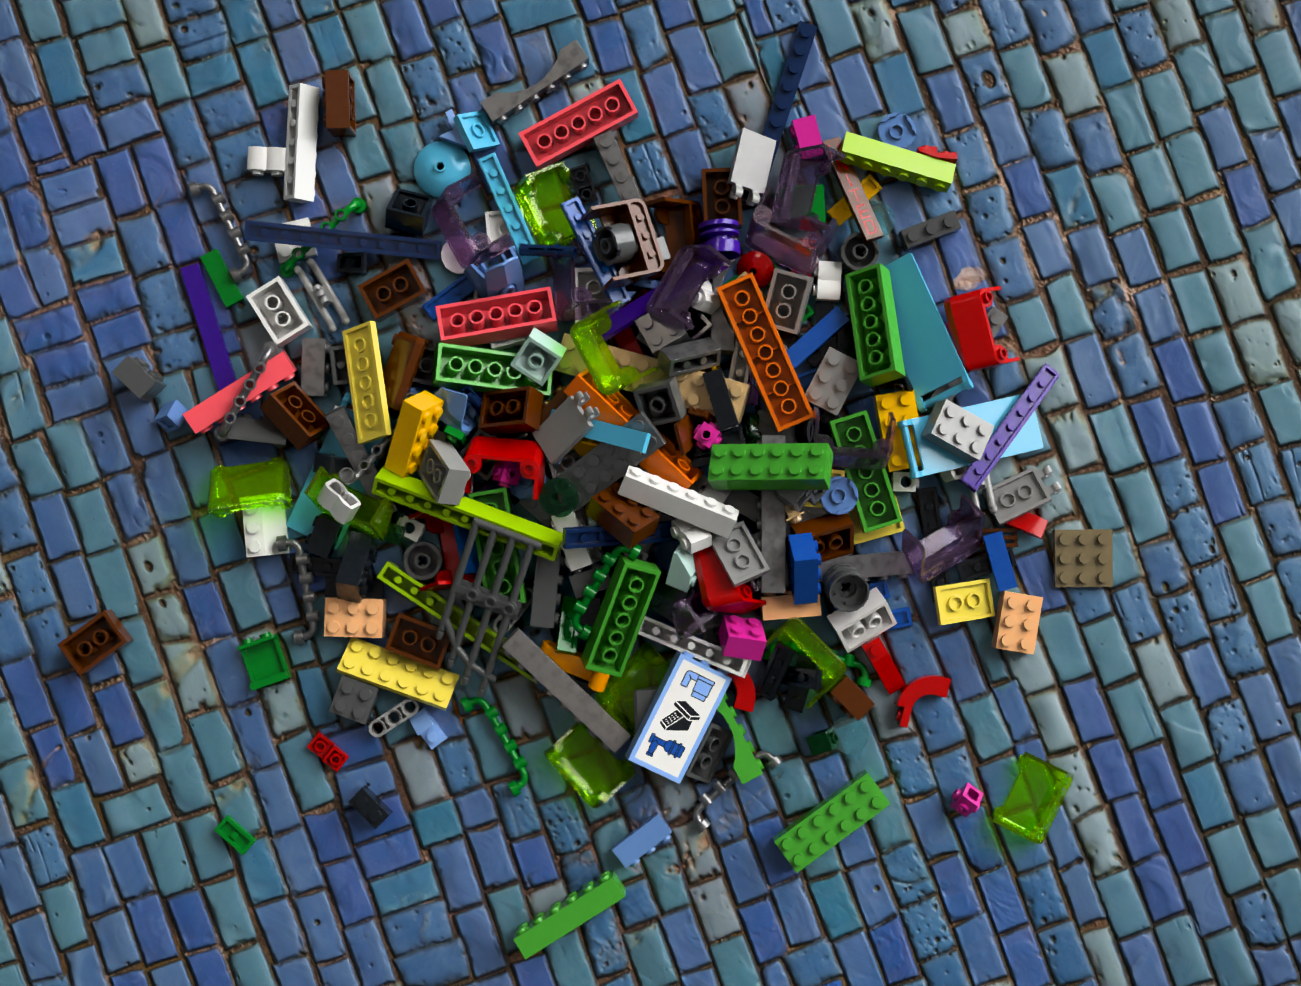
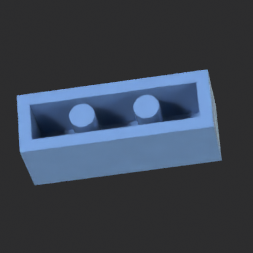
[612,812,672,868]

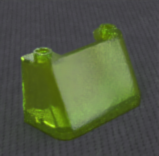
[514,161,597,246]
[208,457,292,518]
[596,643,670,737]
[544,722,636,808]
[992,751,1074,844]

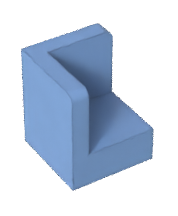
[154,399,188,432]

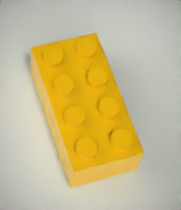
[873,389,921,473]
[384,390,444,478]

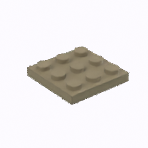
[1053,529,1113,587]

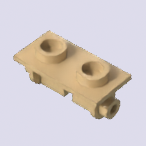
[785,505,804,525]

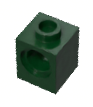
[806,727,839,756]

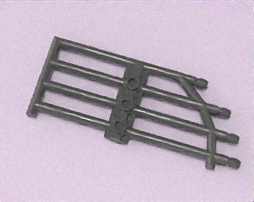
[436,517,543,698]

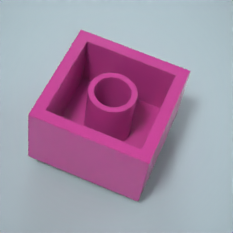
[718,615,767,661]

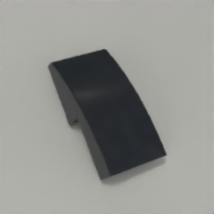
[568,163,598,205]
[313,452,354,477]

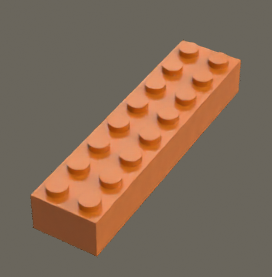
[716,273,815,433]
[563,366,704,489]

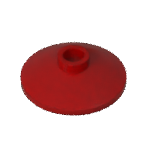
[737,251,774,288]

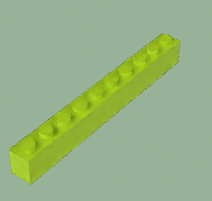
[371,466,563,562]
[377,561,536,684]

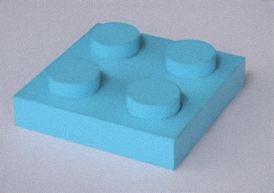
[453,110,500,153]

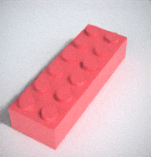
[518,79,638,171]
[435,286,558,347]
[182,350,297,434]

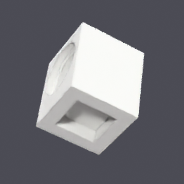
[890,472,919,492]
[395,515,426,542]

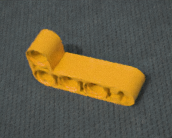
[540,640,610,692]

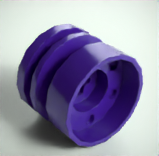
[698,218,741,261]

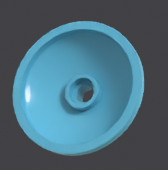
[414,141,471,198]

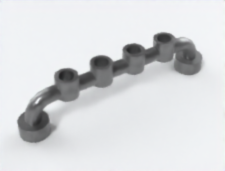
[188,181,251,283]
[214,341,279,441]
[339,392,416,485]
[276,535,320,645]
[693,751,783,834]

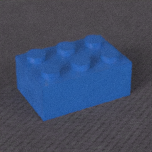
[788,532,821,605]

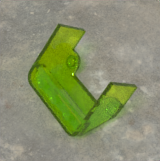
[570,300,660,395]
[304,466,394,541]
[765,617,846,709]

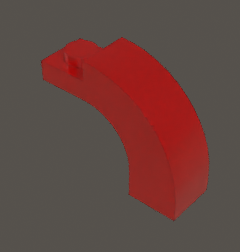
[710,665,755,712]
[894,675,951,728]

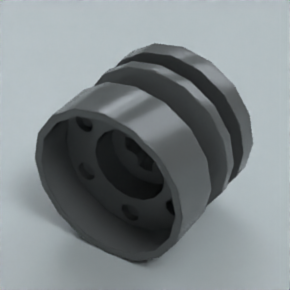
[822,563,870,612]

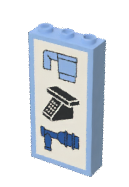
[625,650,732,784]

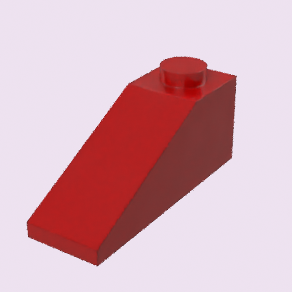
[860,636,906,695]

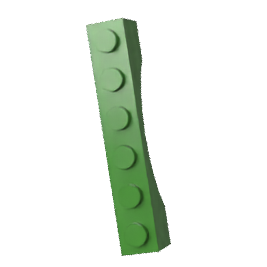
[717,693,764,785]

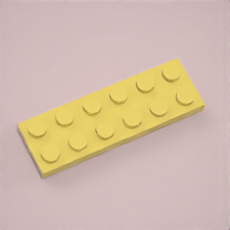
[342,321,392,444]
[337,637,460,711]

